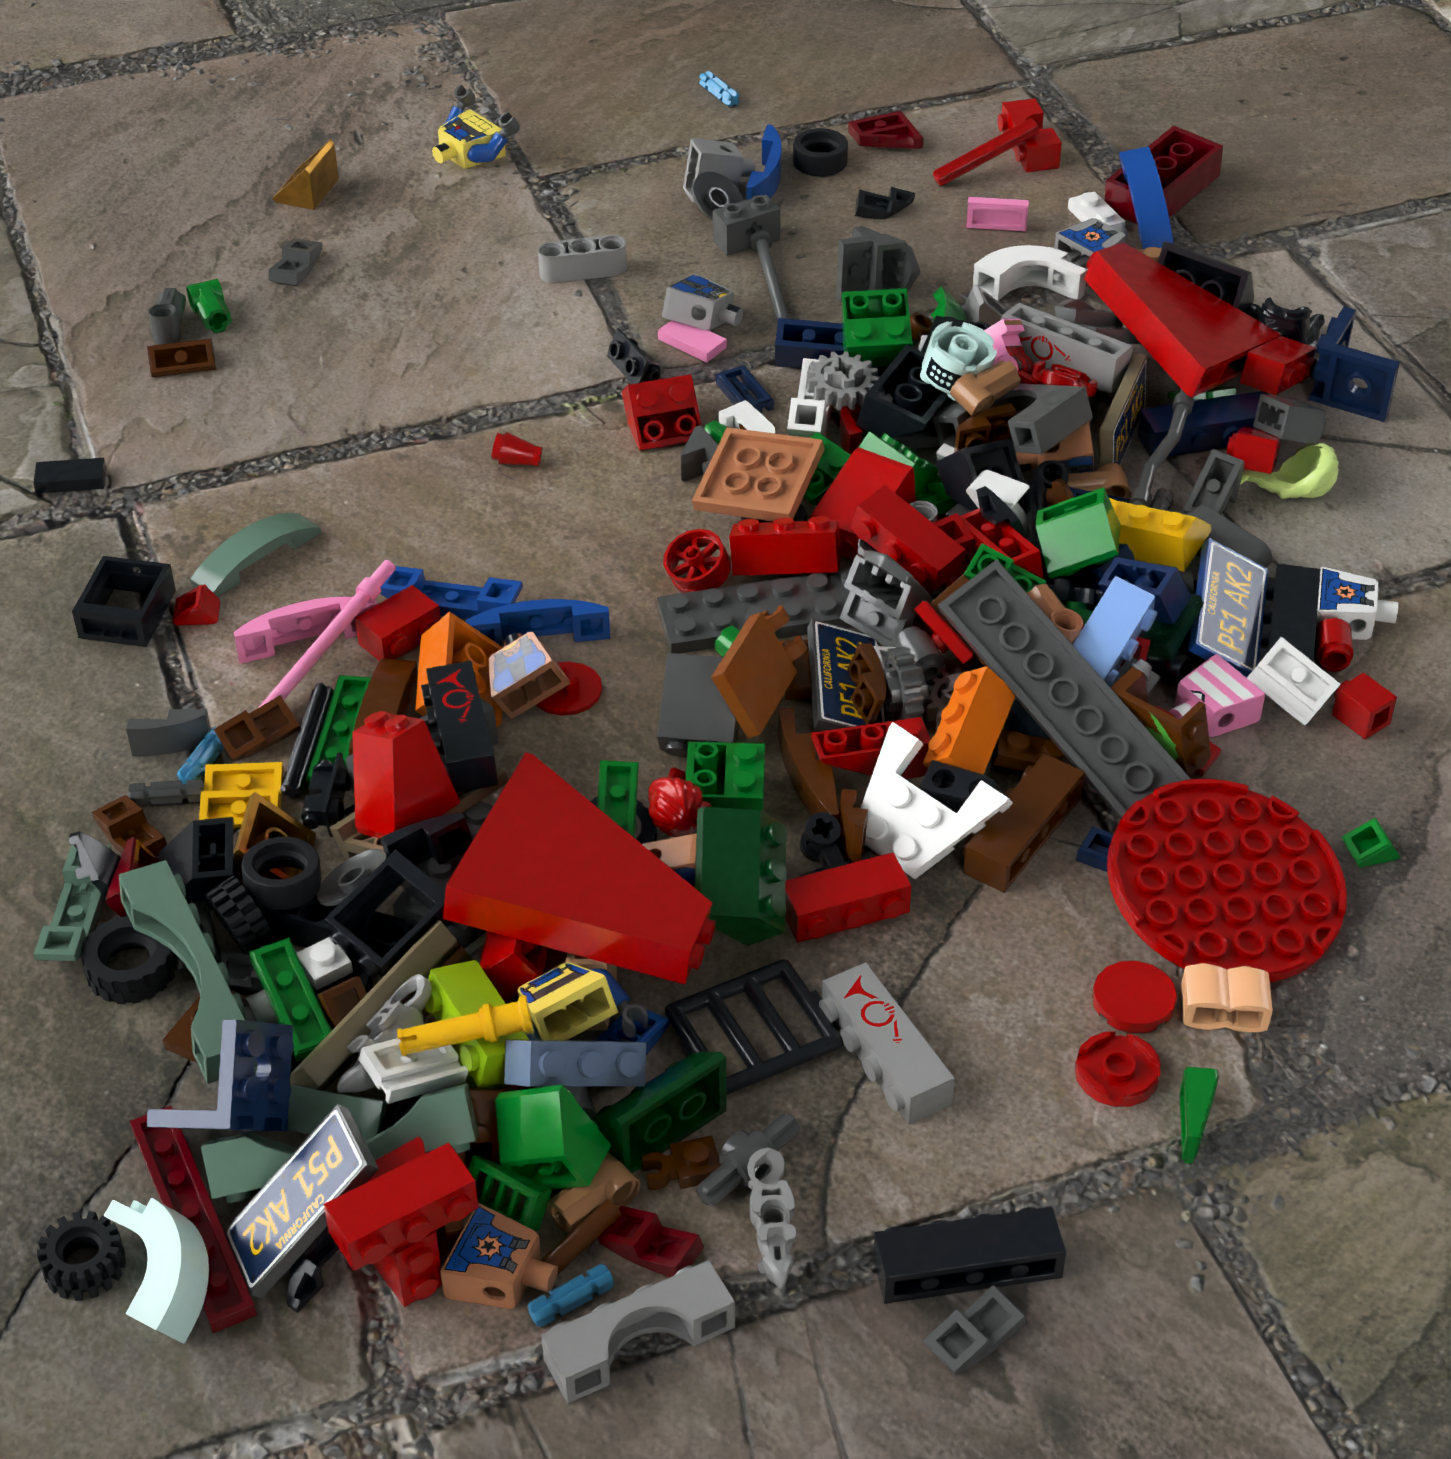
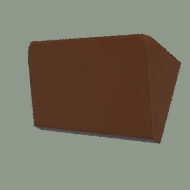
[147,338,216,377]

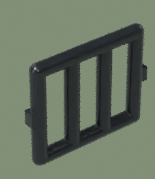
[665,959,843,1095]

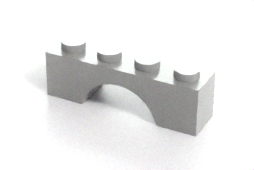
[541,1260,735,1404]

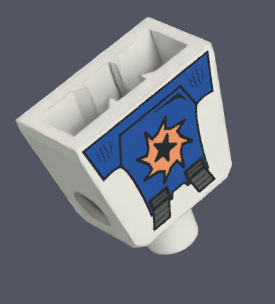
[1316,567,1399,640]

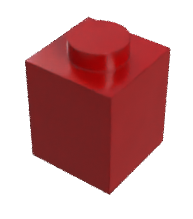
[1332,672,1397,739]

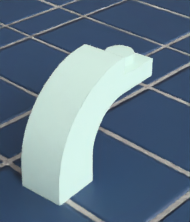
[104,1198,209,1344]

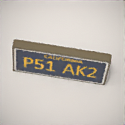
[1099,353,1147,467]

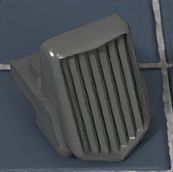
[836,226,921,302]
[1054,298,1142,345]
[839,550,934,647]

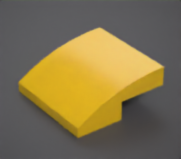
[199,762,284,828]

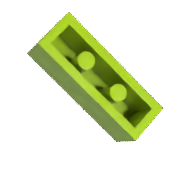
[425,960,529,1088]

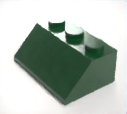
[695,807,787,946]
[591,1052,727,1173]

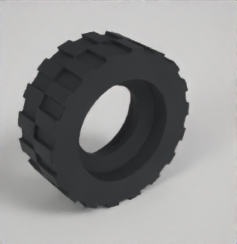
[81,915,177,1004]

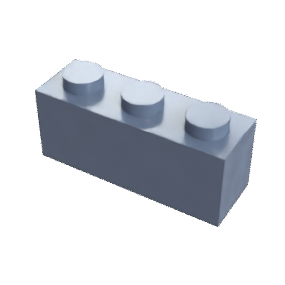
[504,1040,646,1086]

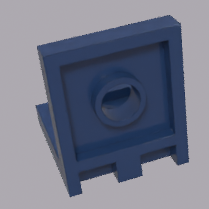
[1309,306,1400,422]
[147,1020,294,1132]

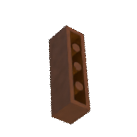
[962,753,1085,893]

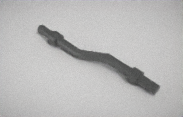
[1129,389,1194,507]

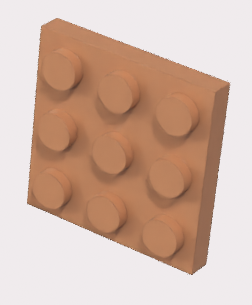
[692,427,825,521]

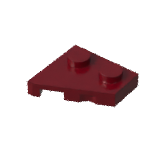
[848,111,923,149]

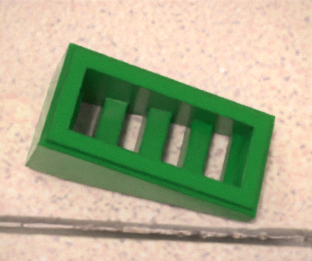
[1179,1067,1219,1164]
[468,1155,553,1232]

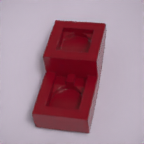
[598,1206,704,1277]

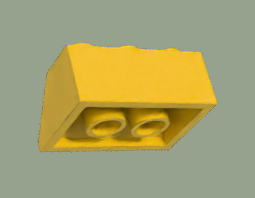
[1109,498,1212,572]

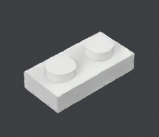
[1068,192,1125,227]

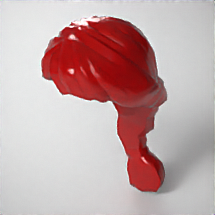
[648,767,712,838]

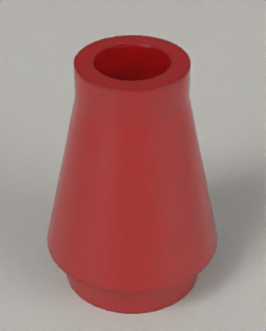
[491,432,543,467]

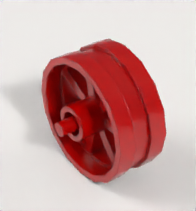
[663,529,731,593]

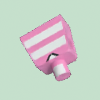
[1169,654,1265,738]

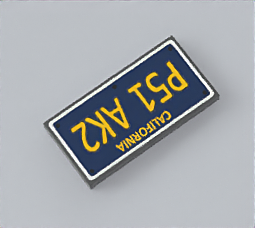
[807,619,887,731]
[224,1104,379,1299]

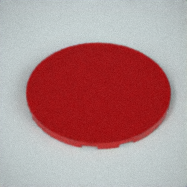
[1107,779,1347,983]

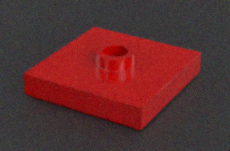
[914,600,978,671]

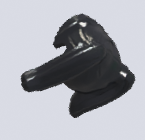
[1249,297,1325,348]

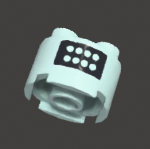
[920,321,997,401]

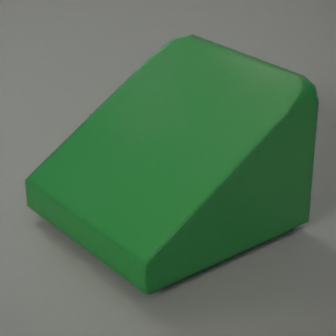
[1341,817,1400,868]

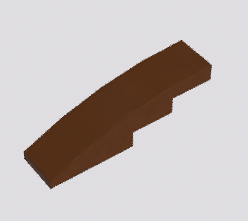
[349,658,417,755]
[778,707,839,841]

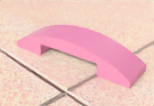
[233,597,377,664]

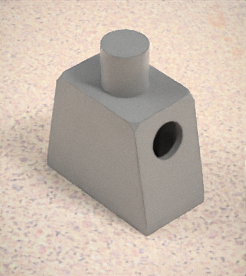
[683,138,755,203]

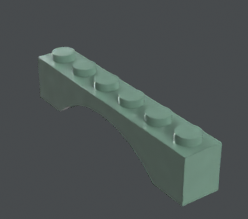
[119,860,256,1084]
[201,1083,479,1203]

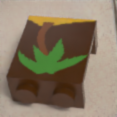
[1110,667,1211,777]

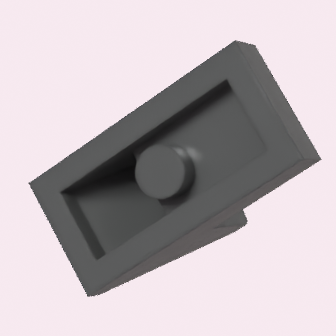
[681,425,718,481]
[1183,449,1245,515]

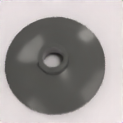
[692,172,744,221]
[316,849,388,906]

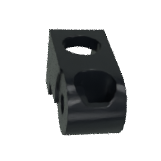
[919,760,1000,812]

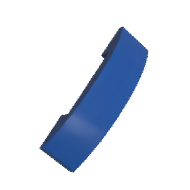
[747,125,782,200]
[1119,146,1174,249]
[380,566,523,619]
[465,599,610,646]

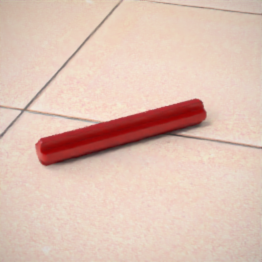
[933,119,1039,186]

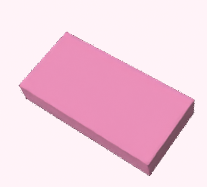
[966,197,1029,232]
[658,320,727,363]

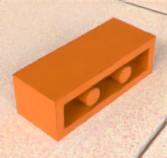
[923,666,1015,775]

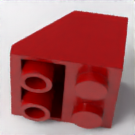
[621,374,702,451]

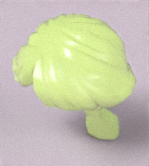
[1240,443,1339,499]

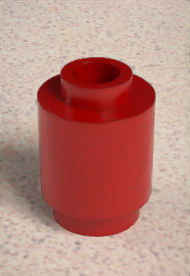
[1315,618,1354,672]

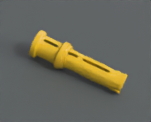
[397,995,534,1057]

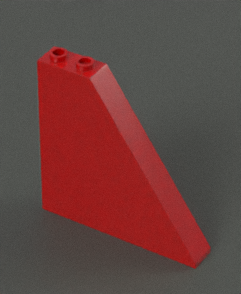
[1084,242,1282,398]
[443,752,716,984]

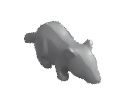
[337,974,432,1093]
[747,1148,796,1289]

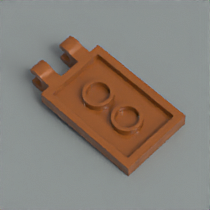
[711,605,807,738]

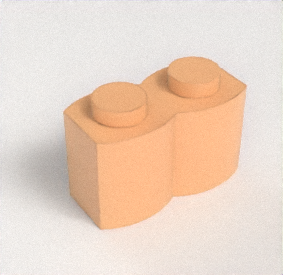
[1181,963,1273,1032]

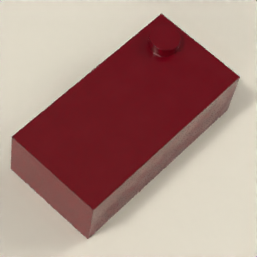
[1104,126,1223,225]

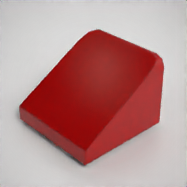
[173,584,220,626]

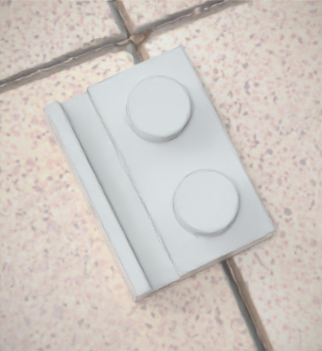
[1247,637,1340,727]
[359,1038,468,1104]

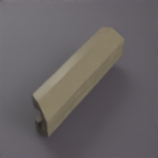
[290,919,473,1101]

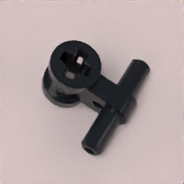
[799,812,874,877]

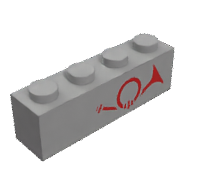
[1001,303,1133,394]
[819,962,955,1125]

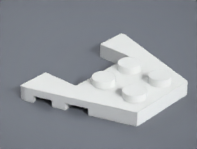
[861,722,1013,880]

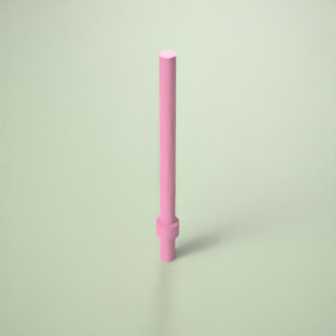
[258,560,396,708]

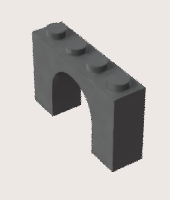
[933,383,1093,454]

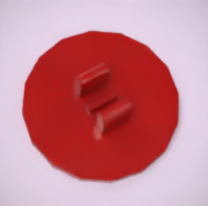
[536,661,602,716]

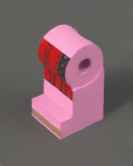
[984,319,1034,376]

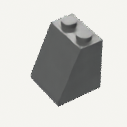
[657,653,740,756]

